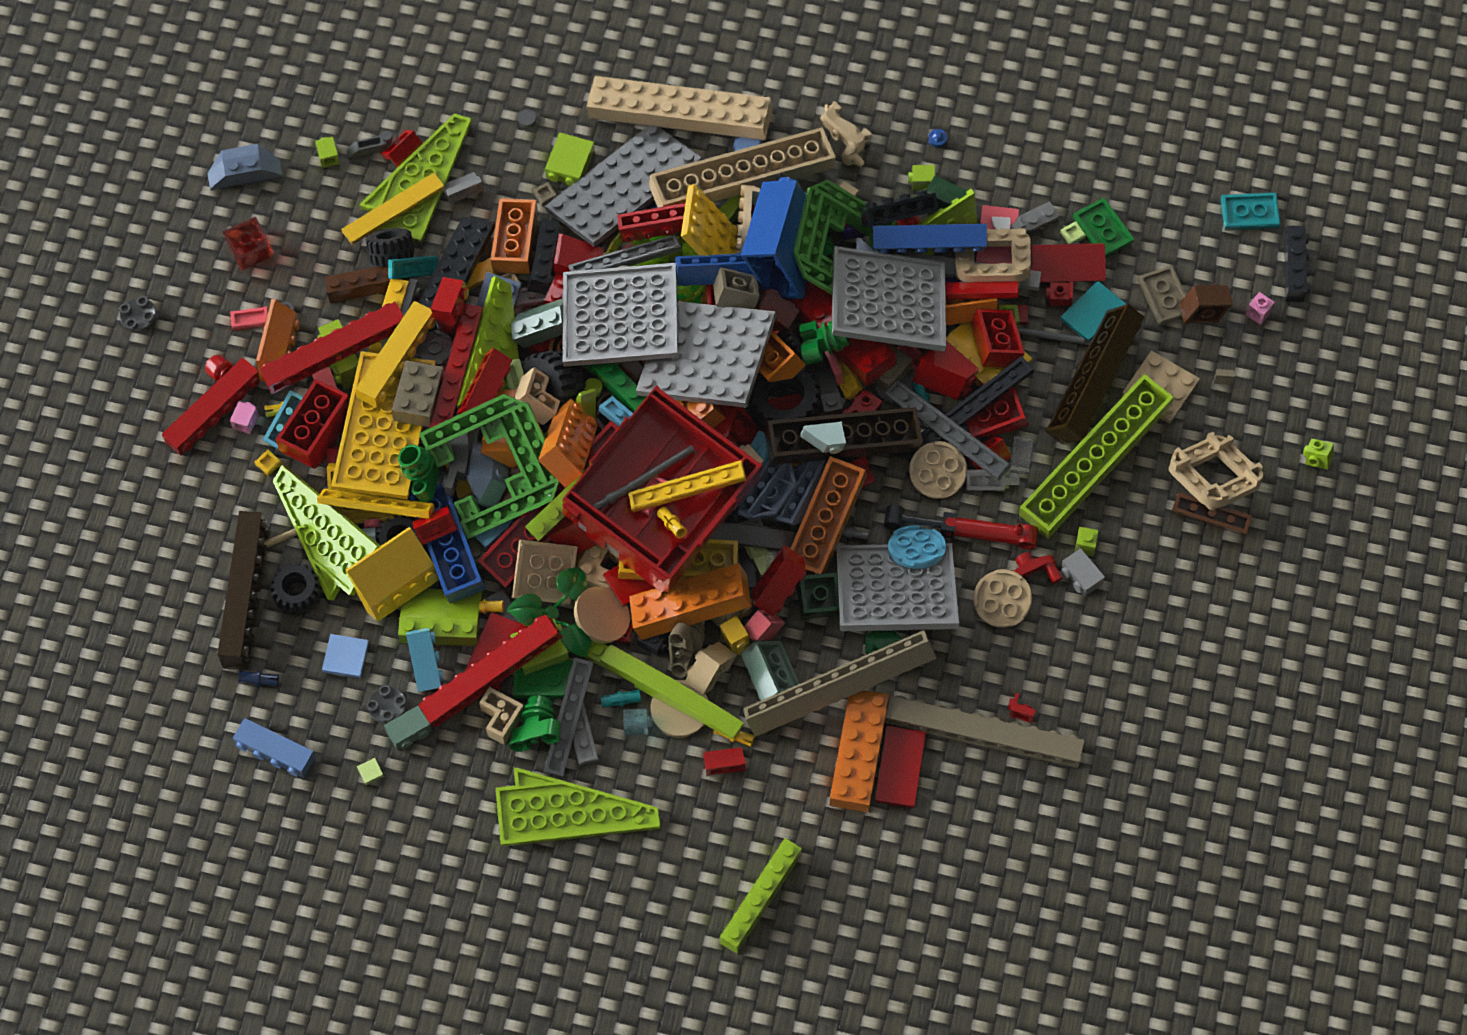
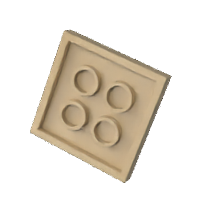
[1122,350,1200,424]
[512,539,577,604]

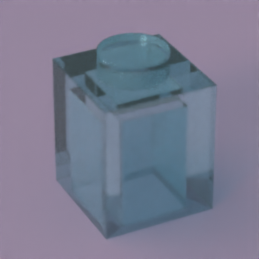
[623,709,652,735]

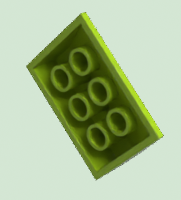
[398,589,482,646]

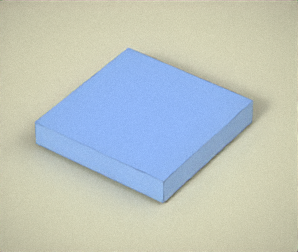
[322,634,369,678]

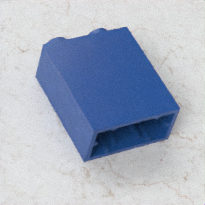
[741,177,808,299]

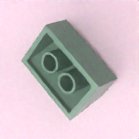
[511,298,563,348]
[740,641,800,700]

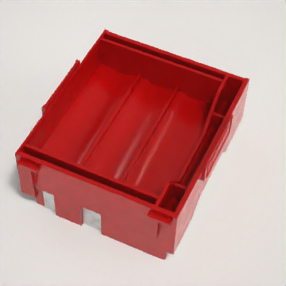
[562,385,763,593]

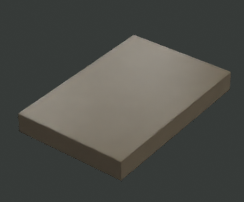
[1137,265,1186,326]

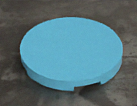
[888,525,946,569]

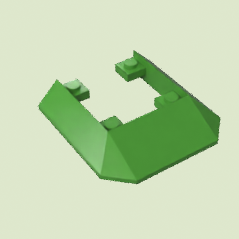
[793,180,896,295]
[419,394,559,539]

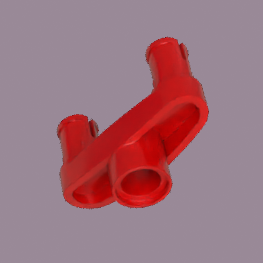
[1014,552,1063,584]

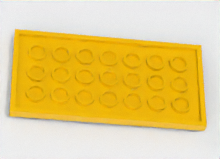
[331,351,436,499]

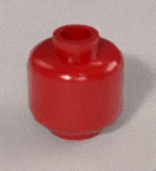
[205,355,233,382]

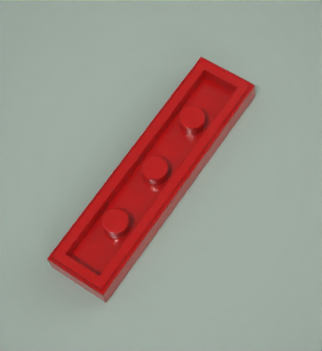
[945,281,1018,299]

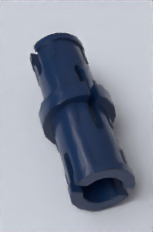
[238,670,279,687]

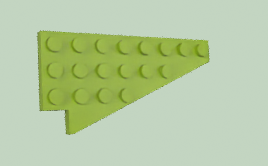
[360,114,472,244]
[456,276,519,408]
[273,465,380,601]
[496,768,660,847]

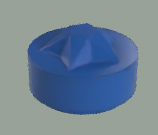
[929,129,947,148]

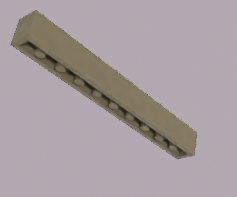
[743,630,936,737]
[885,695,1084,768]

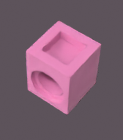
[1246,292,1275,325]
[230,402,259,434]

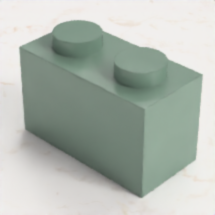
[384,706,432,751]

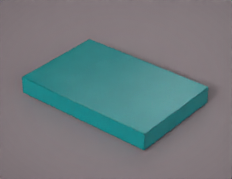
[1221,193,1280,230]
[1060,281,1126,343]

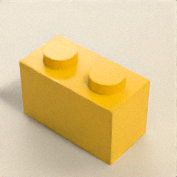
[720,616,750,656]

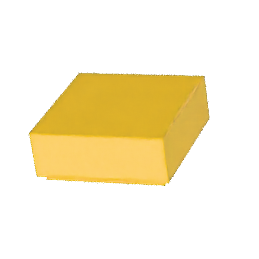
[254,450,282,476]

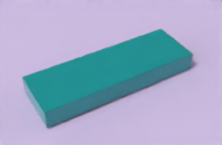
[388,255,438,279]

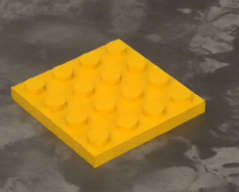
[681,184,738,256]

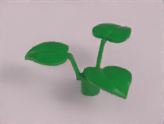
[507,567,592,657]

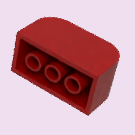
[275,378,350,469]

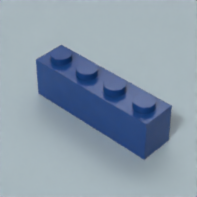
[675,253,753,286]

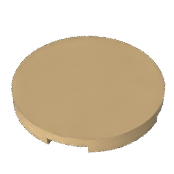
[909,441,967,499]
[973,569,1032,628]
[574,586,630,643]
[651,680,708,738]

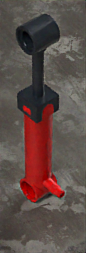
[883,505,1039,550]

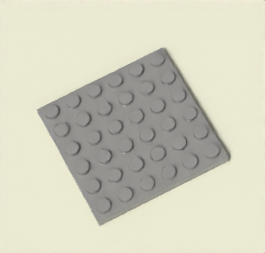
[832,246,946,351]
[563,263,678,367]
[636,301,776,408]
[836,543,959,631]

